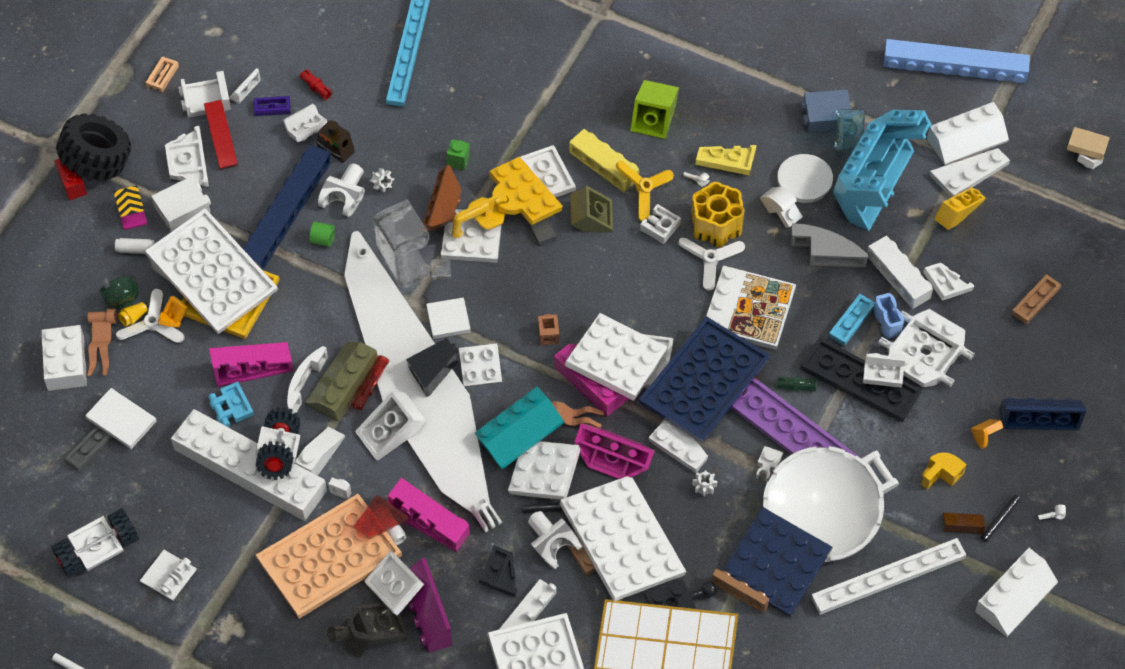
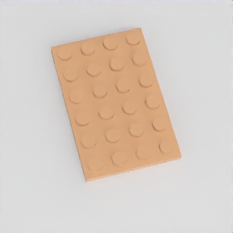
[256,494,402,619]

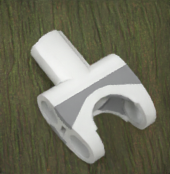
[318,163,365,217]
[528,511,582,569]

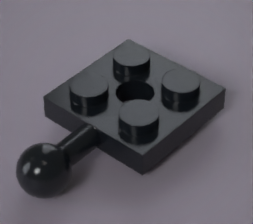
[645,578,717,609]

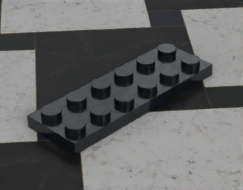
[800,337,922,422]

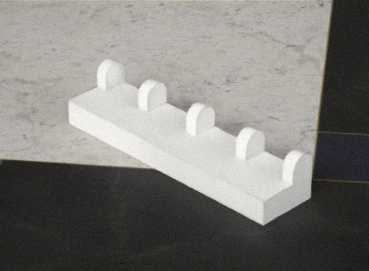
[499,579,556,630]

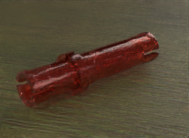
[351,355,390,410]

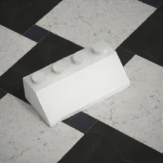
[927,102,1009,166]
[975,548,1058,637]

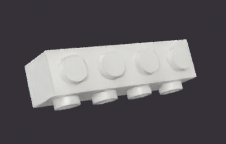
[867,236,933,309]

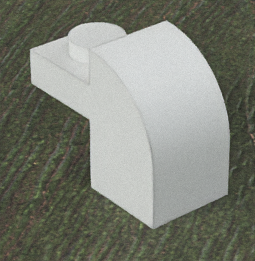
[760,187,803,228]

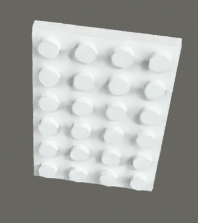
[145,208,278,334]
[560,476,686,602]

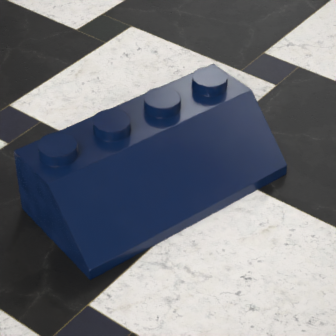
[999,398,1086,430]

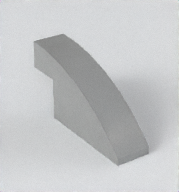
[791,223,868,268]

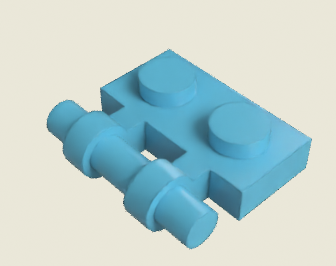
[208,382,254,427]

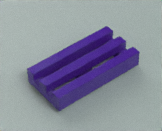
[254,96,291,116]

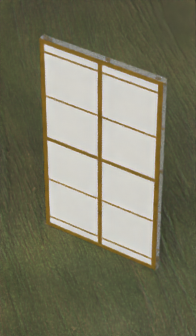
[594,599,739,669]

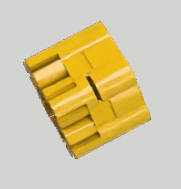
[691,182,744,248]

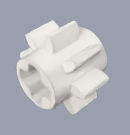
[370,168,394,192]
[692,470,717,496]

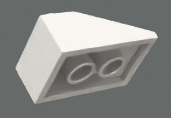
[355,391,427,460]

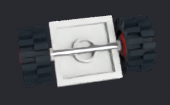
[255,407,301,480]
[51,508,139,578]

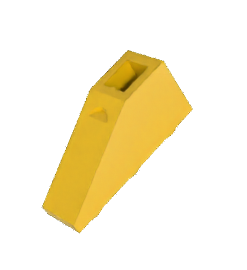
[934,187,986,230]

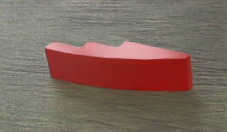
[204,100,238,169]

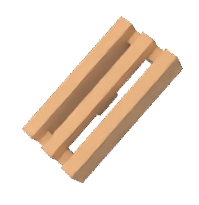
[146,56,179,93]

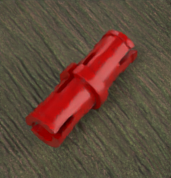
[300,69,333,100]

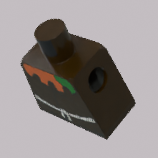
[317,120,355,163]

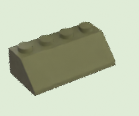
[305,342,379,421]

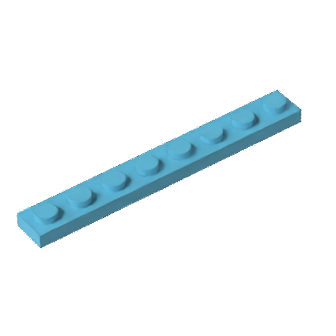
[386,0,430,107]

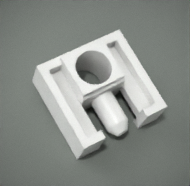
[640,204,681,244]

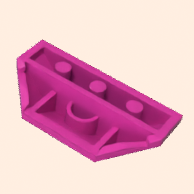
[574,423,655,479]

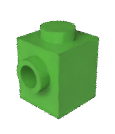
[446,139,470,170]

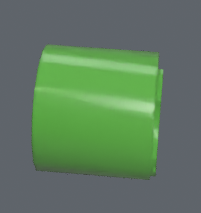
[309,221,335,247]

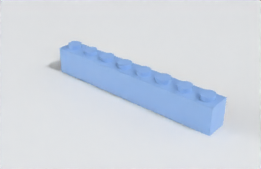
[883,39,1030,83]

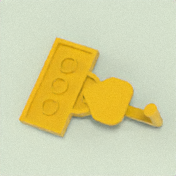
[452,157,563,238]

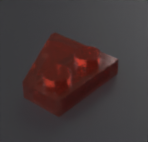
[353,495,409,540]

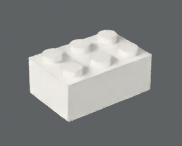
[42,325,87,391]

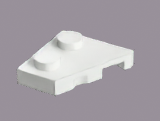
[923,263,974,301]

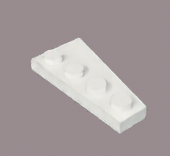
[929,148,1010,198]

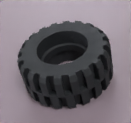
[56,113,131,181]

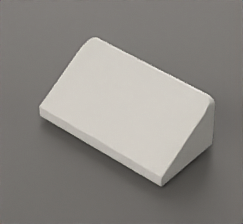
[229,68,261,104]

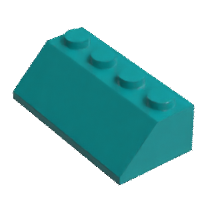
[475,386,565,469]

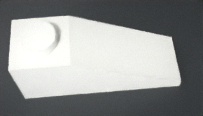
[295,427,345,476]

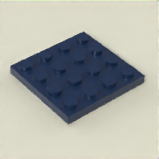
[723,507,833,617]

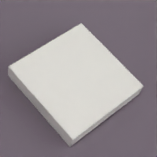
[426,297,471,339]

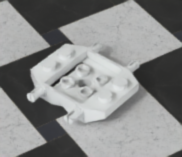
[878,309,975,387]

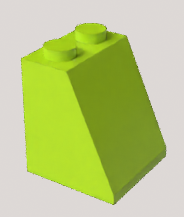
[630,80,679,139]

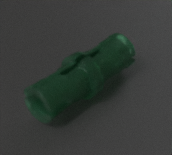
[777,376,817,392]

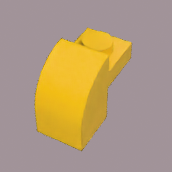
[921,453,967,490]

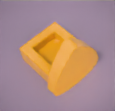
[158,296,188,327]
[971,419,1003,449]

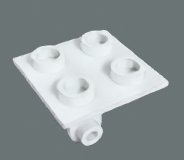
[459,343,502,386]
[140,550,197,600]

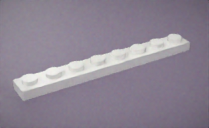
[811,538,966,615]

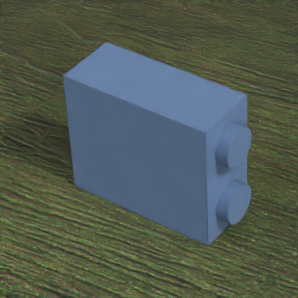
[800,90,853,133]

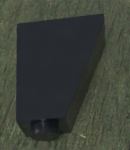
[406,338,459,397]

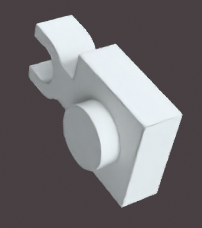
[756,446,783,482]

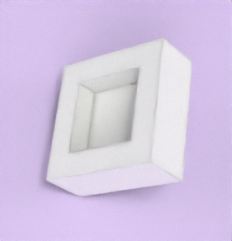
[1077,154,1104,169]
[329,477,351,500]

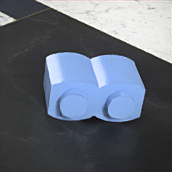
[874,293,904,339]

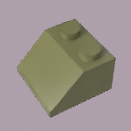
[570,185,613,232]

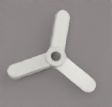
[678,238,745,291]
[116,289,184,343]

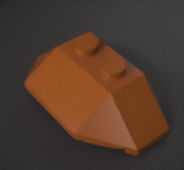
[420,165,462,233]

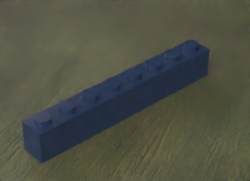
[242,144,331,270]

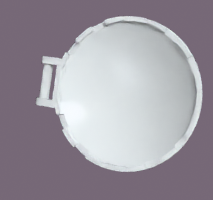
[763,446,899,562]

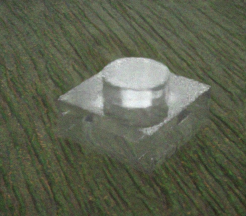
[431,259,451,280]

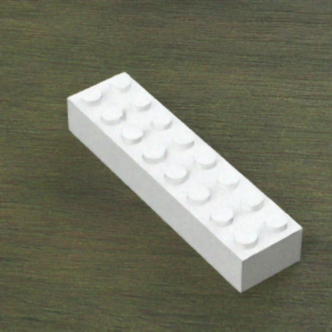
[171,409,327,521]

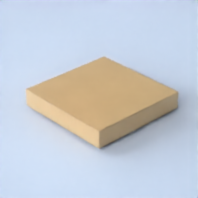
[1067,127,1110,160]

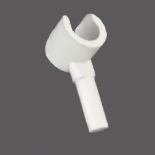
[683,172,710,187]
[1038,505,1066,520]

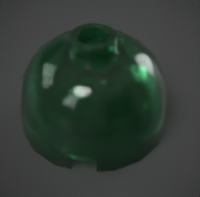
[99,275,139,309]

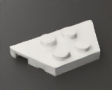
[165,126,209,187]

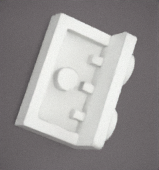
[283,104,327,142]
[863,353,905,388]

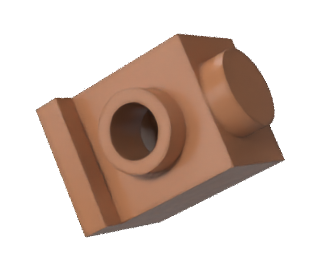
[538,314,559,346]

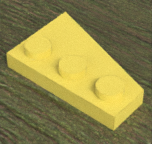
[695,145,757,175]

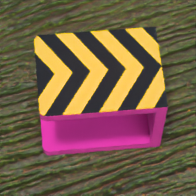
[113,185,147,230]

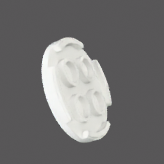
[777,154,833,203]

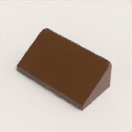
[943,512,985,534]

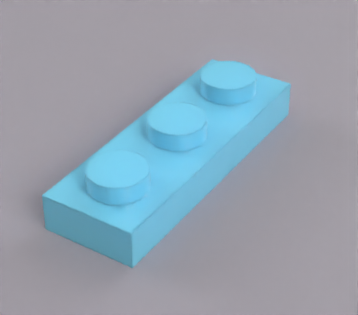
[828,294,875,346]

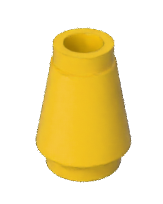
[118,302,148,326]

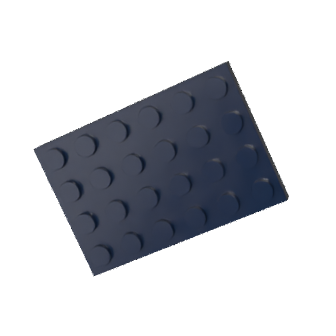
[639,316,770,443]

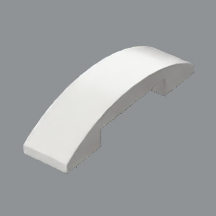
[287,346,328,414]

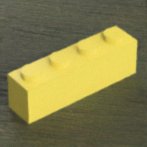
[569,129,639,193]

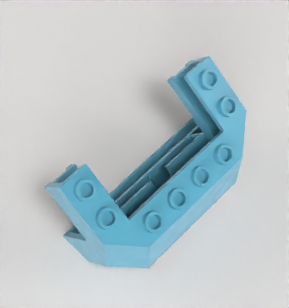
[833,110,932,231]

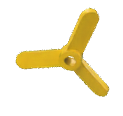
[616,161,674,222]

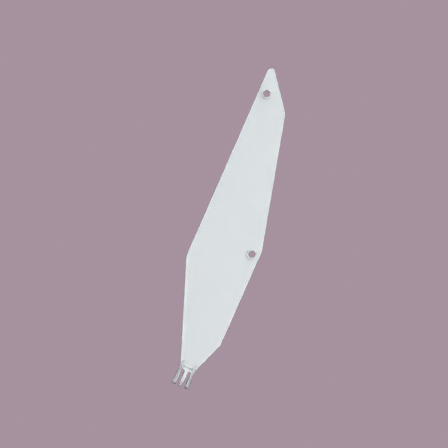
[344,231,502,533]

